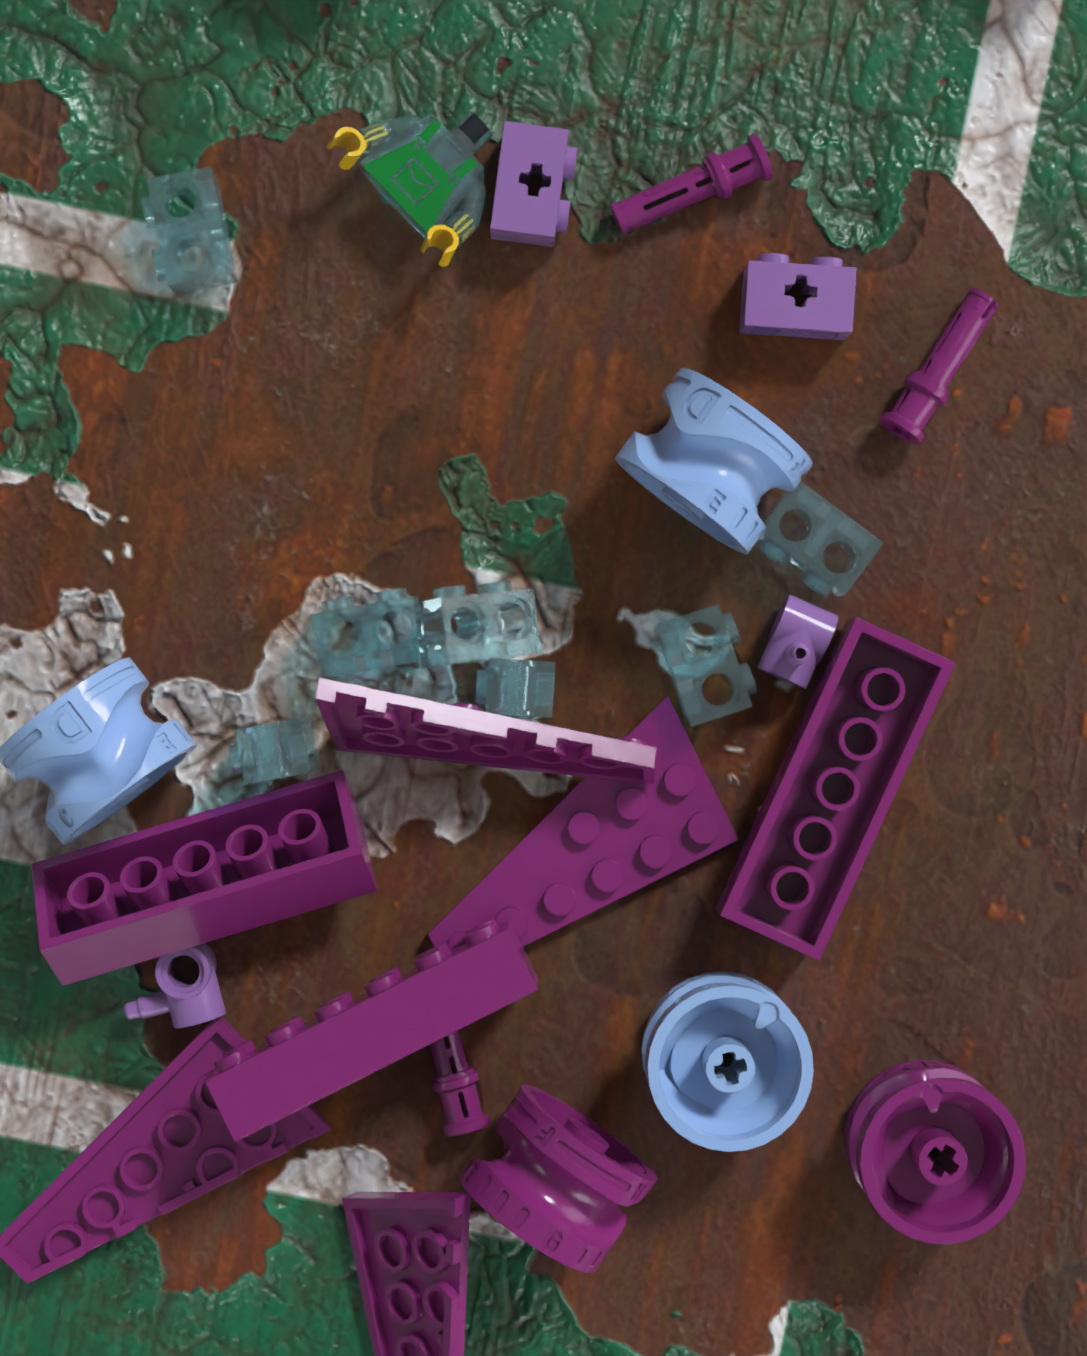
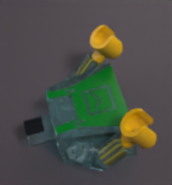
[327,112,493,267]

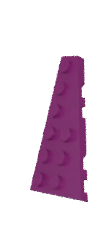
[315,677,657,784]
[428,696,739,950]
[0,1016,333,1284]
[342,1192,470,1356]

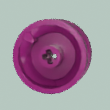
[844,1060,1026,1244]
[460,1084,657,1274]

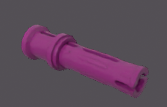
[610,133,774,236]
[879,288,999,445]
[429,1030,491,1137]

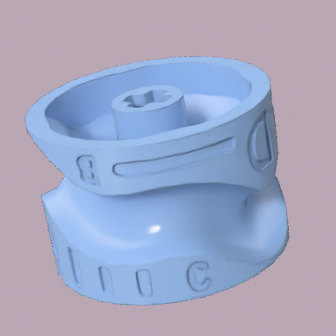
[615,368,813,554]
[0,657,197,845]
[641,971,814,1152]

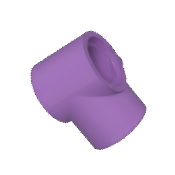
[757,594,839,689]
[124,943,226,1028]

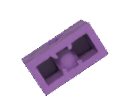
[490,121,578,247]
[739,253,857,340]

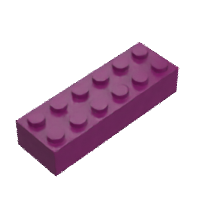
[715,617,956,961]
[31,770,378,986]
[205,918,538,1142]

